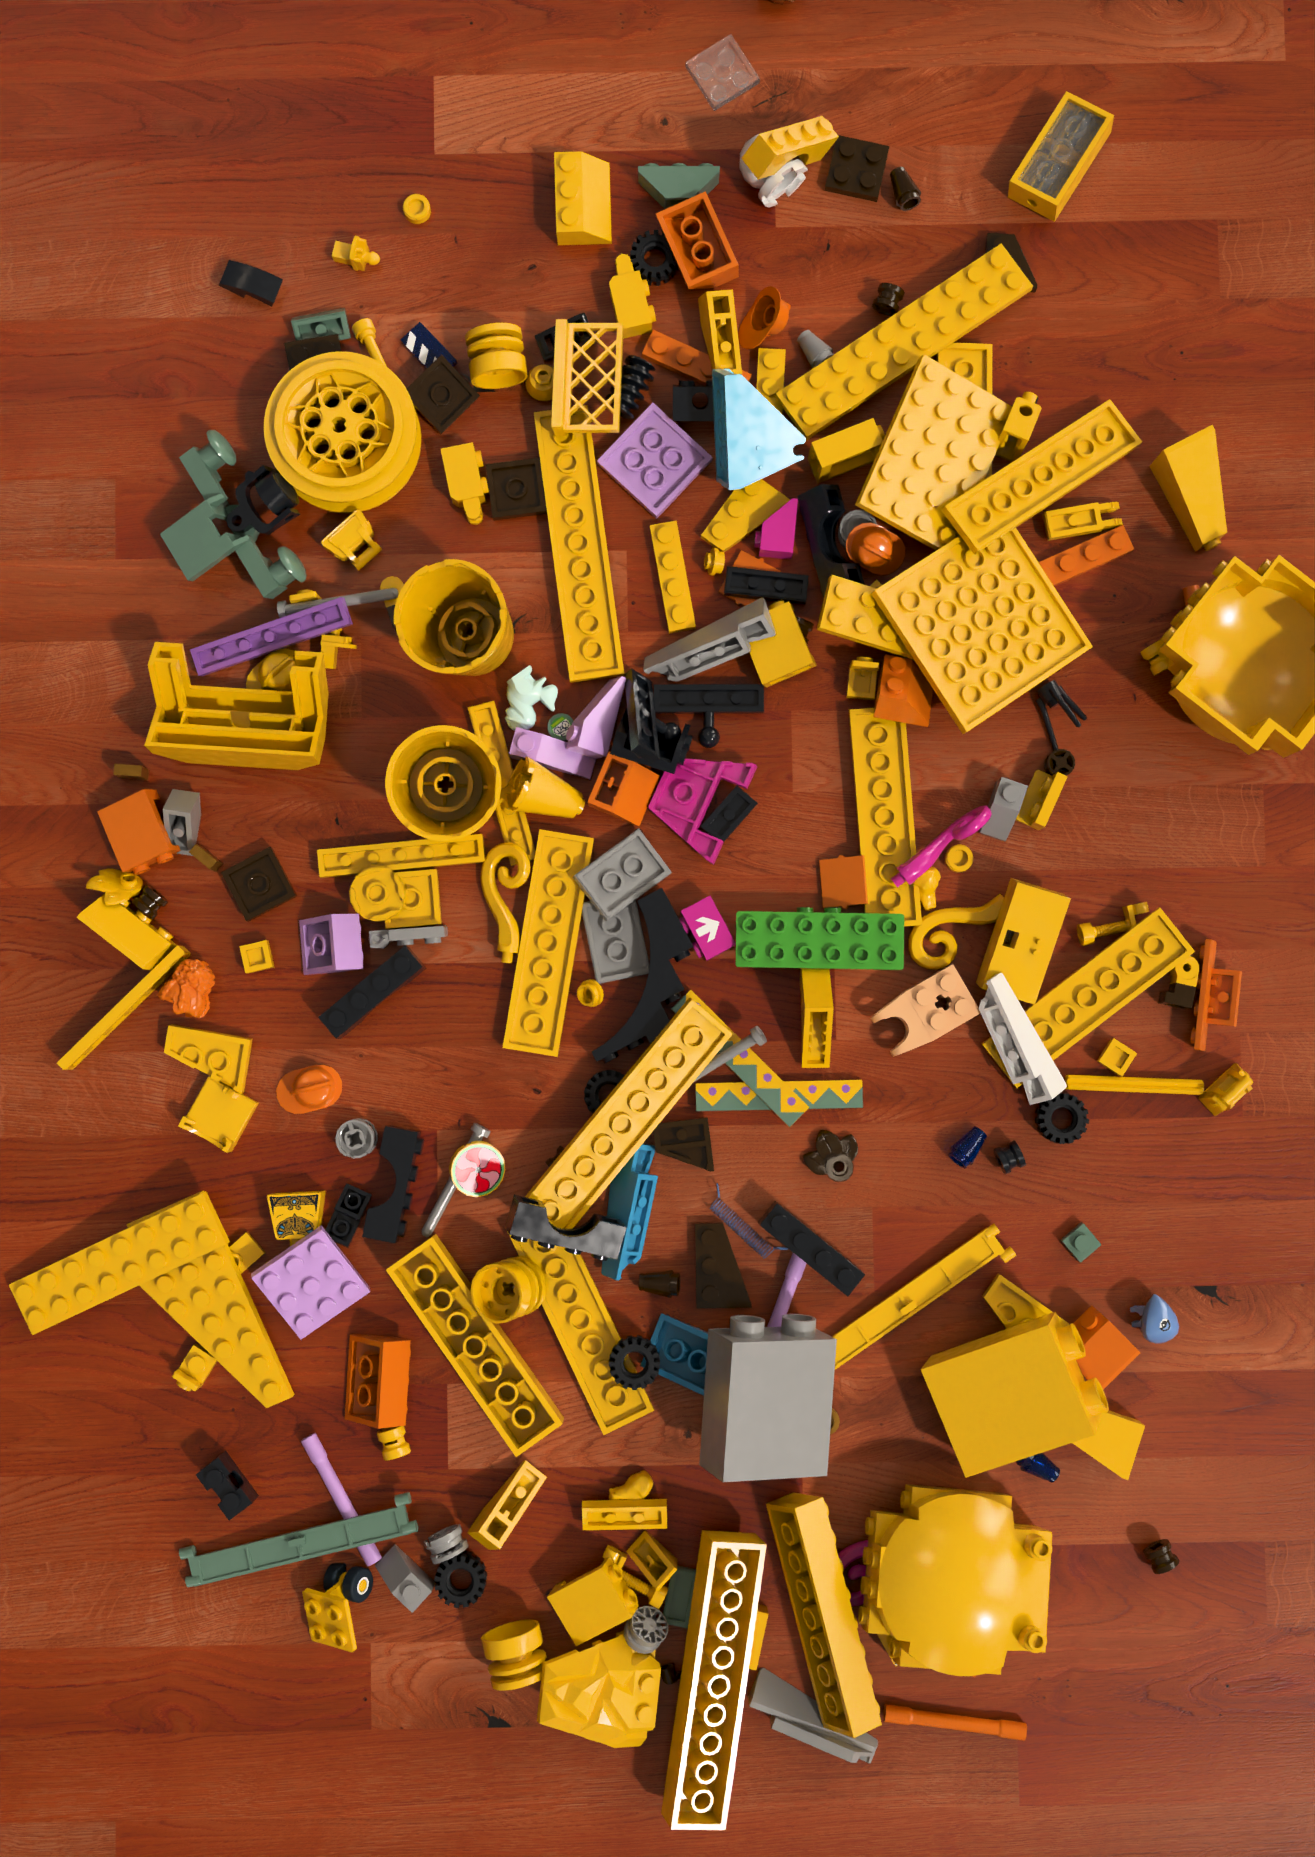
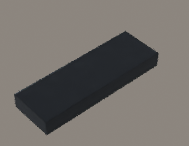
[724,566,809,605]

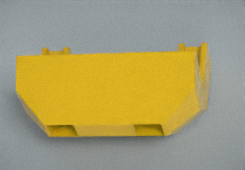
[144,642,329,770]

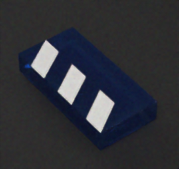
[400,322,458,369]

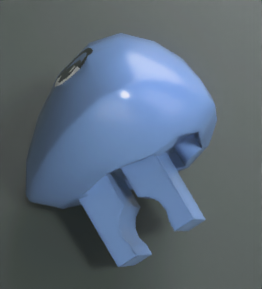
[1130,1294,1179,1344]

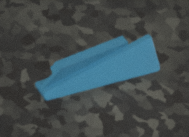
[601,1143,658,1280]

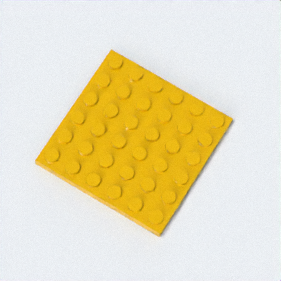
[871,528,1093,734]

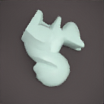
[505,665,558,731]

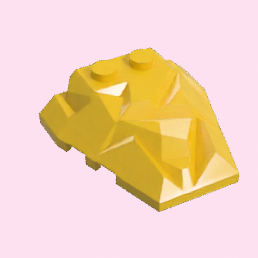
[537,1630,661,1748]

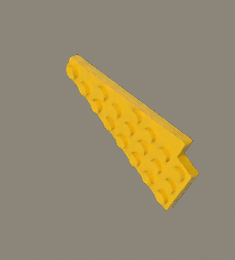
[126,1190,295,1408]

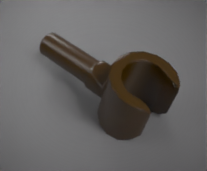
[660,1663,682,1685]

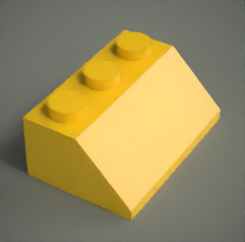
[554,151,612,245]
[77,894,177,970]

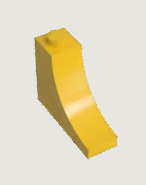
[800,968,834,1068]

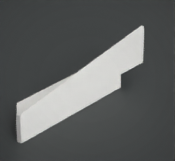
[978,973,1067,1105]

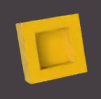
[239,940,275,974]
[1097,1038,1137,1077]

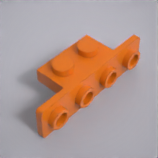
[1191,939,1242,1051]

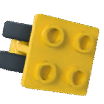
[302,1563,373,1652]

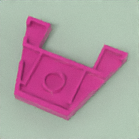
[648,759,757,865]

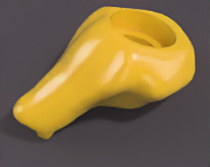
[912,866,941,911]
[609,1470,653,1500]

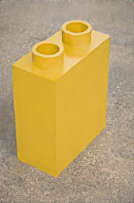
[921,1312,1109,1478]

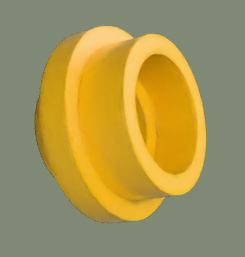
[704,548,725,576]
[577,979,604,1007]

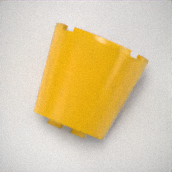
[394,559,514,676]
[385,725,501,841]

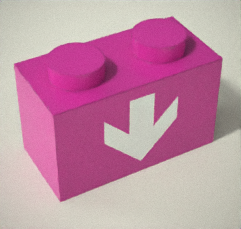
[679,896,736,961]

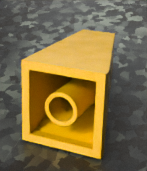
[1150,425,1227,552]

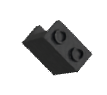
[610,708,693,774]

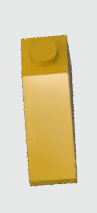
[698,289,742,374]
[467,1460,547,1550]

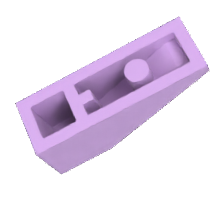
[566,676,626,759]
[509,727,596,780]

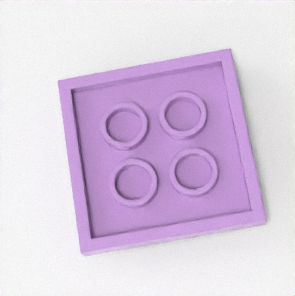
[597,403,713,519]
[251,1225,371,1339]

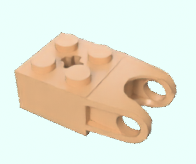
[870,964,980,1057]

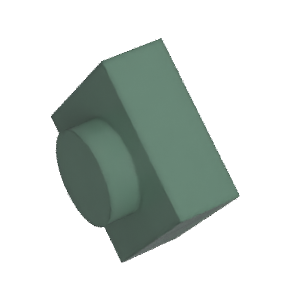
[1060,1222,1101,1263]

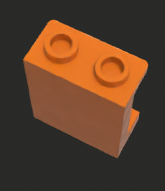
[97,789,181,875]

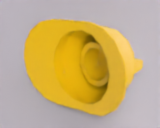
[246,648,296,692]

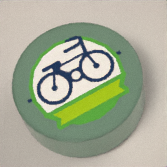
[548,713,573,742]

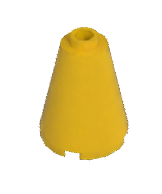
[505,757,585,818]

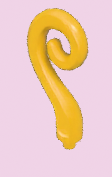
[481,842,531,963]
[908,894,1004,970]

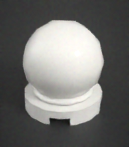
[739,134,808,207]

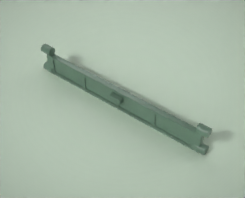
[179,1492,418,1588]

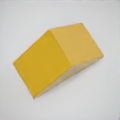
[626,1531,678,1591]

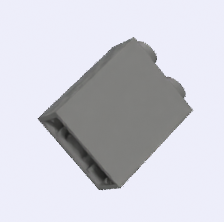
[699,1314,837,1482]

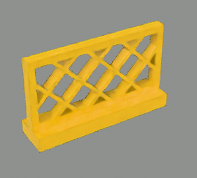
[551,319,624,436]

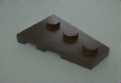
[695,1223,753,1308]

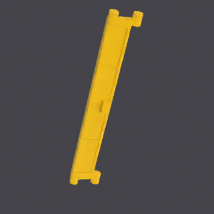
[831,1223,1016,1370]

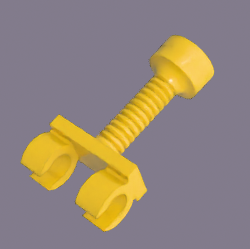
[1077,902,1149,946]
[602,1545,669,1609]

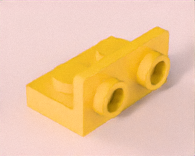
[1016,770,1068,831]

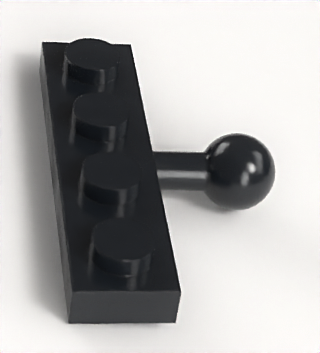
[624,668,681,764]
[654,684,764,748]

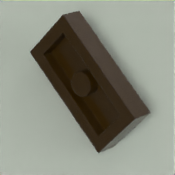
[284,334,342,371]

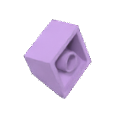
[299,914,363,975]

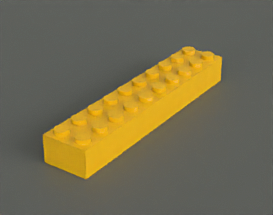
[661,1530,767,1830]

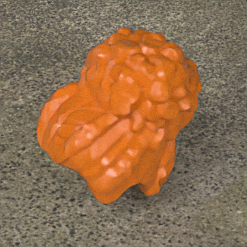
[157,959,215,1018]

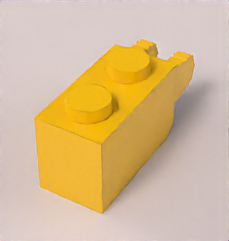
[609,253,656,339]
[441,442,489,525]

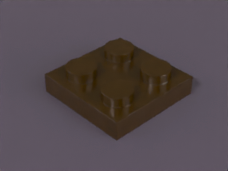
[824,135,890,202]
[407,354,480,435]
[485,457,547,521]
[221,847,297,922]

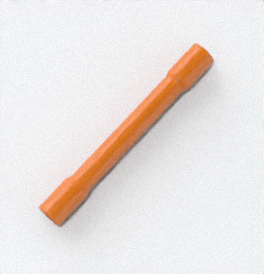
[883,1704,1027,1741]

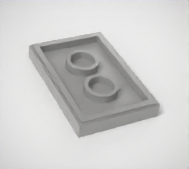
[573,829,672,921]
[582,900,650,984]

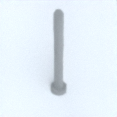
[277,588,399,618]
[694,1026,767,1082]
[422,1123,491,1237]

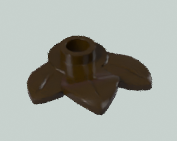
[803,1130,858,1182]

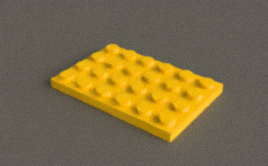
[855,354,1012,551]

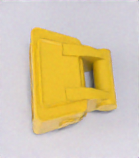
[321,509,382,571]
[1198,1063,1253,1116]

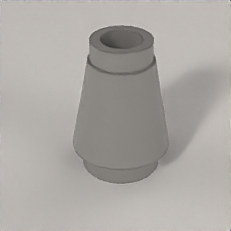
[797,330,834,368]

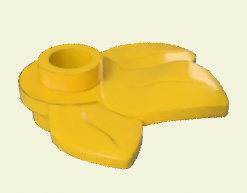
[86,868,143,905]

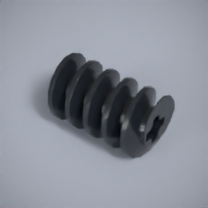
[605,355,656,420]

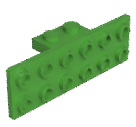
[735,907,904,970]

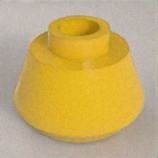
[525,364,554,401]

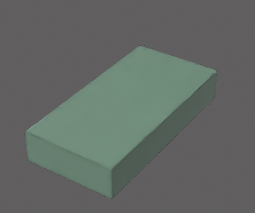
[661,1565,696,1629]

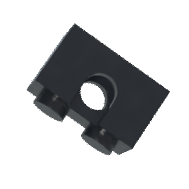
[673,380,714,421]
[196,1451,259,1521]

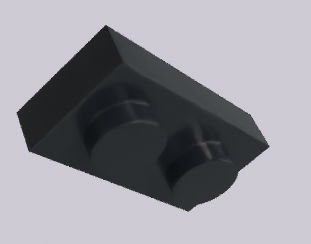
[700,785,758,842]

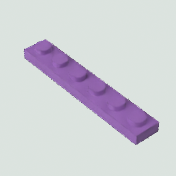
[190,597,353,676]

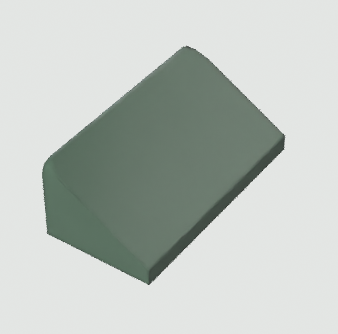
[291,308,351,341]

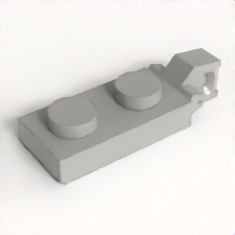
[369,925,448,949]

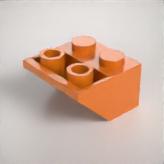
[587,751,660,827]

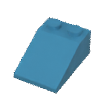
[640,1313,708,1396]

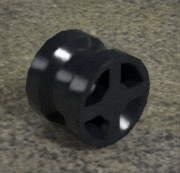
[993,1140,1026,1174]

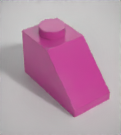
[754,498,798,559]

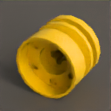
[465,323,528,389]
[470,1256,546,1324]
[481,1619,547,1691]

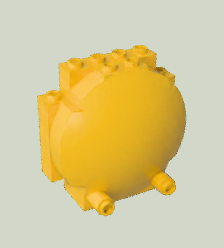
[1159,555,1315,758]
[858,1484,1052,1676]

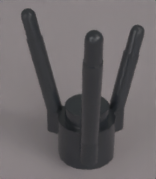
[1035,680,1087,751]

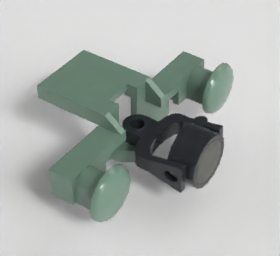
[160,430,307,599]

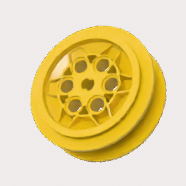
[264,352,422,513]

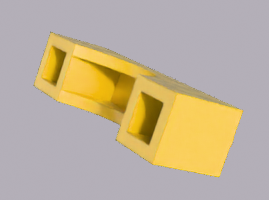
[741,116,839,180]

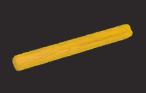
[1065,1075,1204,1095]

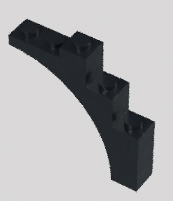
[592,888,694,1064]

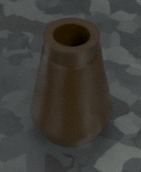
[890,167,921,211]
[638,1270,680,1298]

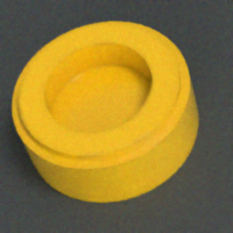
[403,194,431,224]
[944,844,973,873]

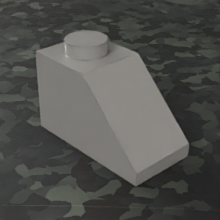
[979,777,1028,842]
[163,789,201,856]
[375,1544,436,1613]

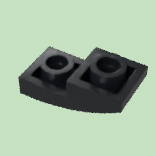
[219,260,283,307]
[325,1183,372,1248]

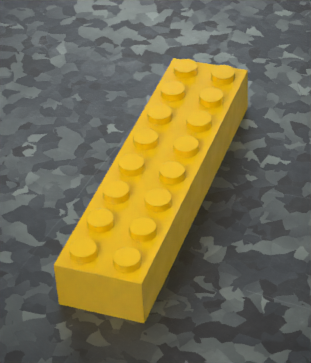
[386,1234,564,1457]
[766,1493,882,1738]

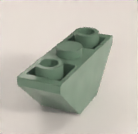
[638,163,720,209]

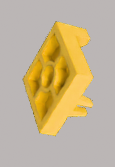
[178,1076,259,1153]

